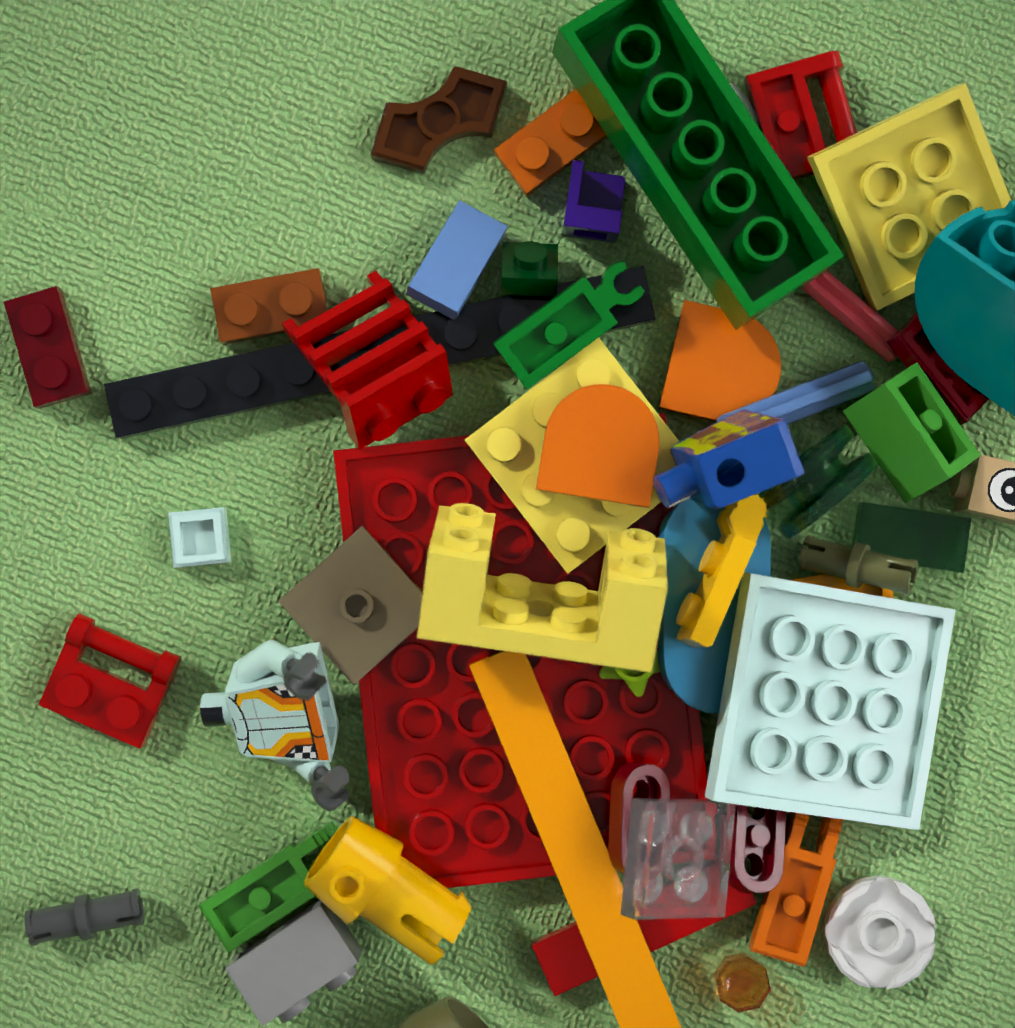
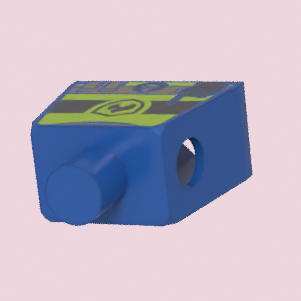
[653,409,805,509]

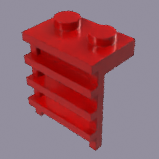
[282,270,453,450]

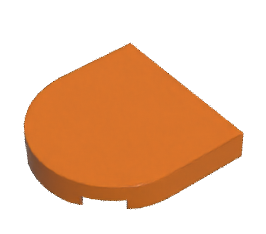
[658,300,781,422]
[536,384,659,508]

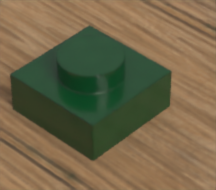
[501,241,558,297]

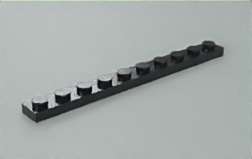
[104,266,656,439]

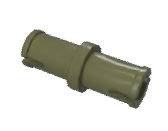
[798,535,918,596]

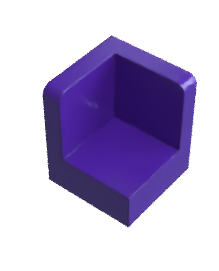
[562,160,625,243]

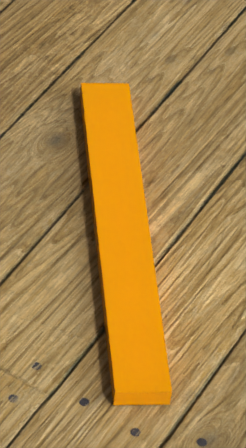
[469,651,682,1028]

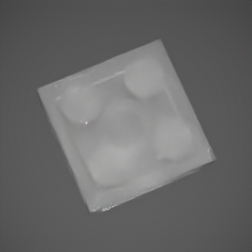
[620,798,736,920]

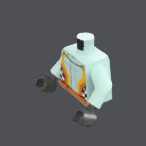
[200,640,349,811]

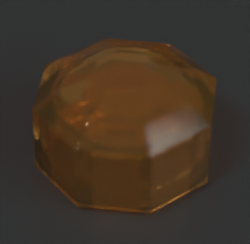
[713,952,771,1013]

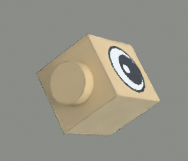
[950,454,1015,525]

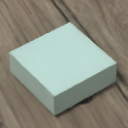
[168,507,232,568]

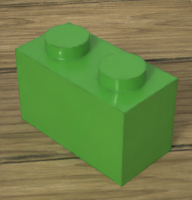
[843,362,981,504]

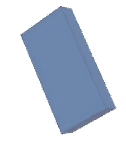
[406,200,508,320]

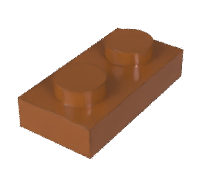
[210,268,328,345]

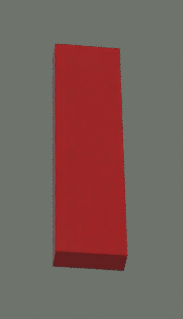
[531,853,757,996]

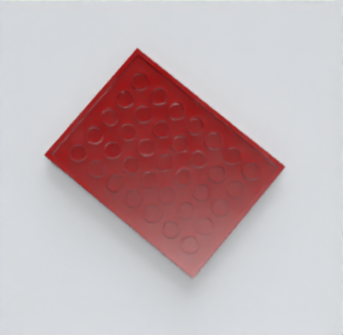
[333,413,716,888]

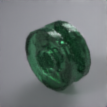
[759,424,878,539]

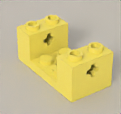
[417,503,668,673]

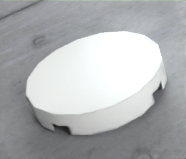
[823,875,936,989]

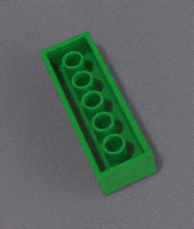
[552,0,844,330]

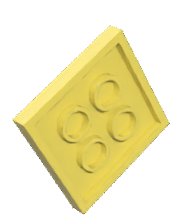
[807,83,1011,311]
[465,337,679,574]

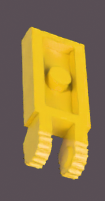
[676,494,768,648]

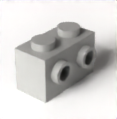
[225,899,363,1026]

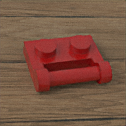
[743,50,857,180]
[38,613,181,749]

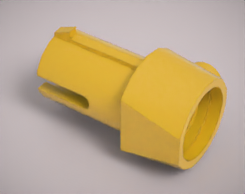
[304,816,471,965]

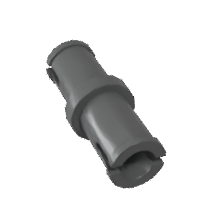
[24,889,145,946]

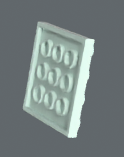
[705,573,955,830]

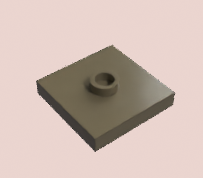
[278,526,423,685]

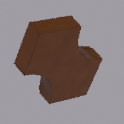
[371,66,507,175]

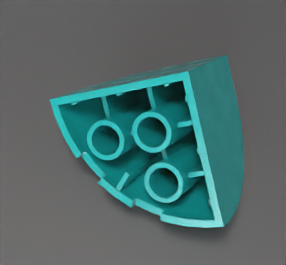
[915,200,1015,417]

